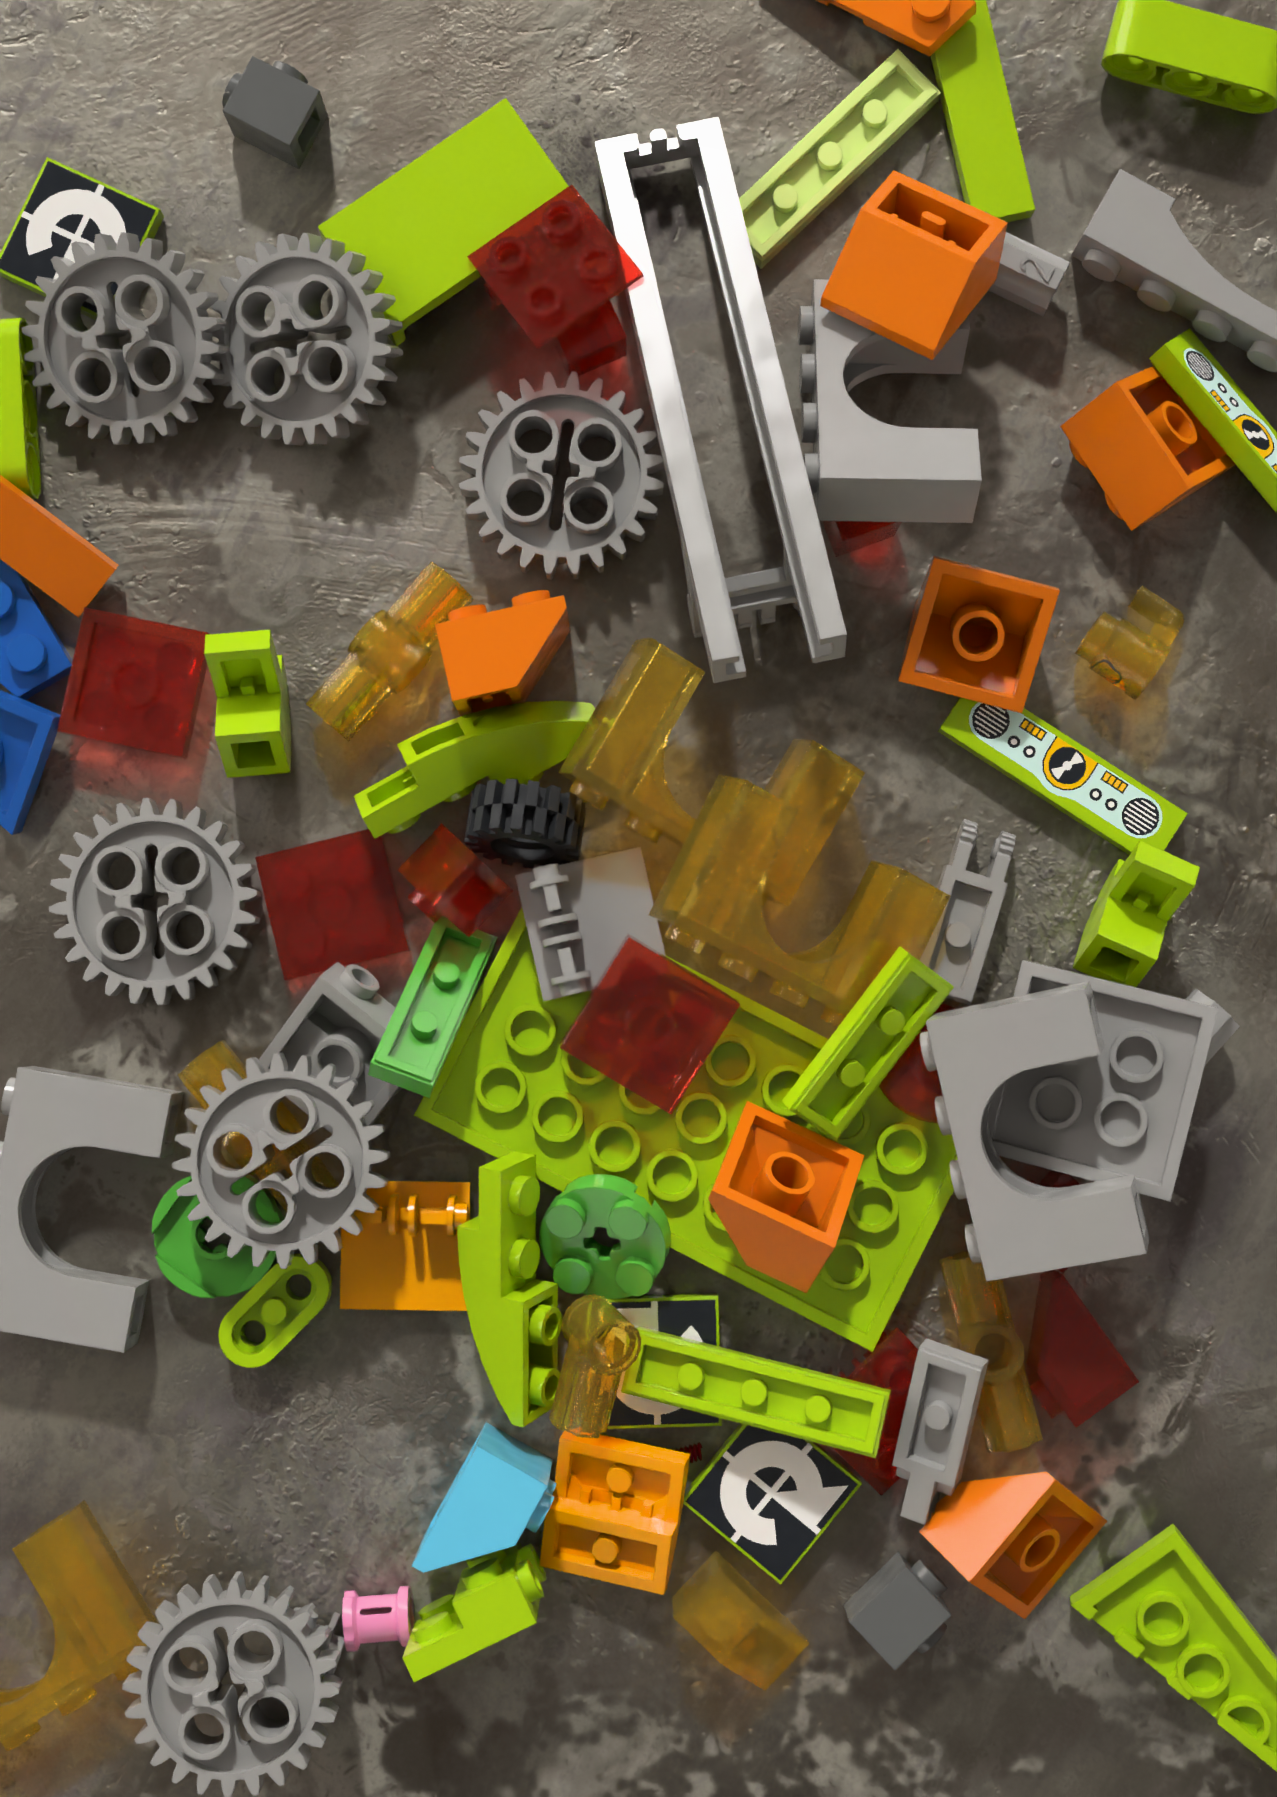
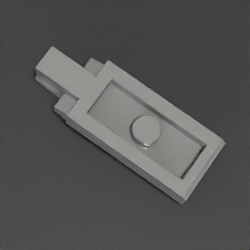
[892,1338,989,1525]

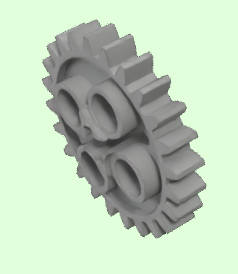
[22,232,229,445]
[211,232,403,446]
[459,371,664,580]
[49,798,262,1005]
[172,1053,390,1269]
[122,1571,343,1797]

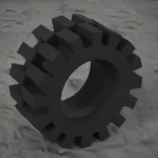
[464,779,587,869]

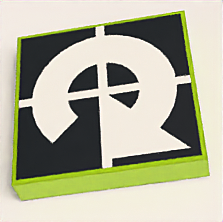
[0,157,164,320]
[590,1293,722,1429]
[683,1423,862,1585]

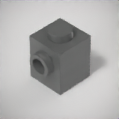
[222,56,328,169]
[843,1552,951,1670]

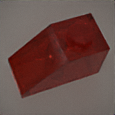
[1026,1270,1139,1428]

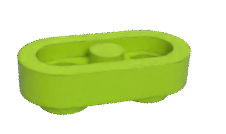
[218,1254,332,1368]

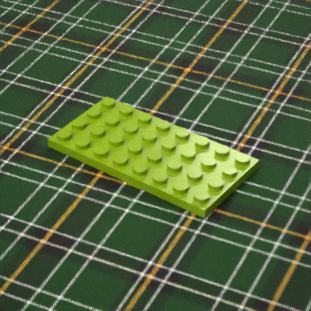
[414,907,958,1352]

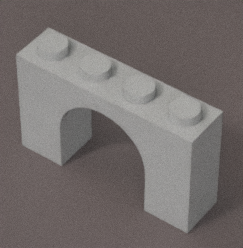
[798,279,982,523]
[920,981,1150,1282]
[0,1066,184,1353]

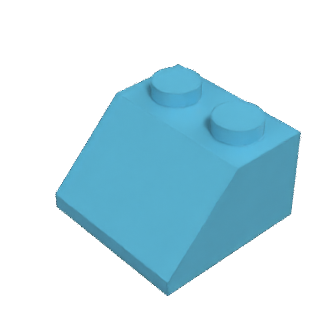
[412,1422,557,1573]

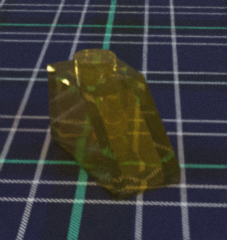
[672,1551,810,1691]

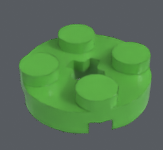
[152,1174,284,1298]
[539,1174,671,1299]

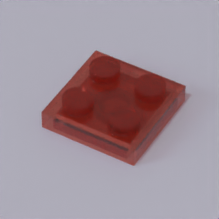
[57,607,210,760]
[255,829,411,981]
[560,934,740,1114]

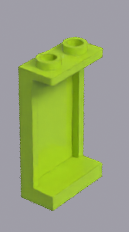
[318,98,580,346]

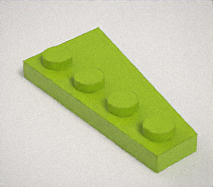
[1070,1524,1277,1771]

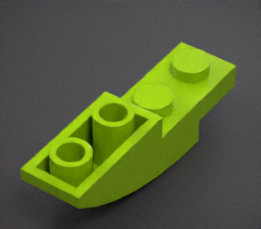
[354,701,611,839]
[457,1151,562,1427]

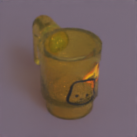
[1075,585,1185,700]

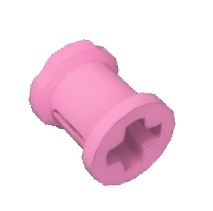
[342,1586,415,1652]

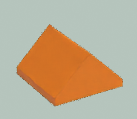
[898,556,1060,713]

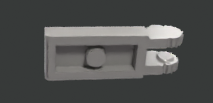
[915,819,1016,1006]

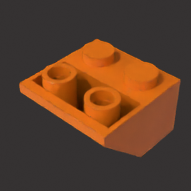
[820,170,1008,360]
[435,590,570,716]

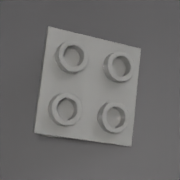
[515,847,669,1001]

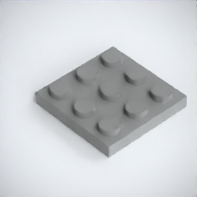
[988,960,1219,1202]

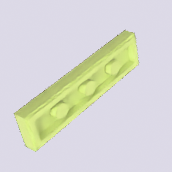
[739,49,941,269]

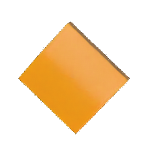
[539,1427,690,1595]

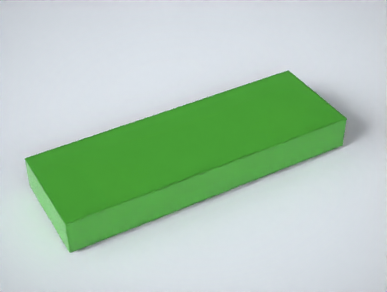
[368,915,498,1098]

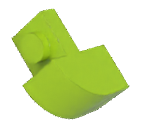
[204,630,291,778]
[1073,841,1200,987]

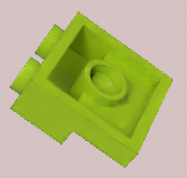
[402,1542,547,1682]

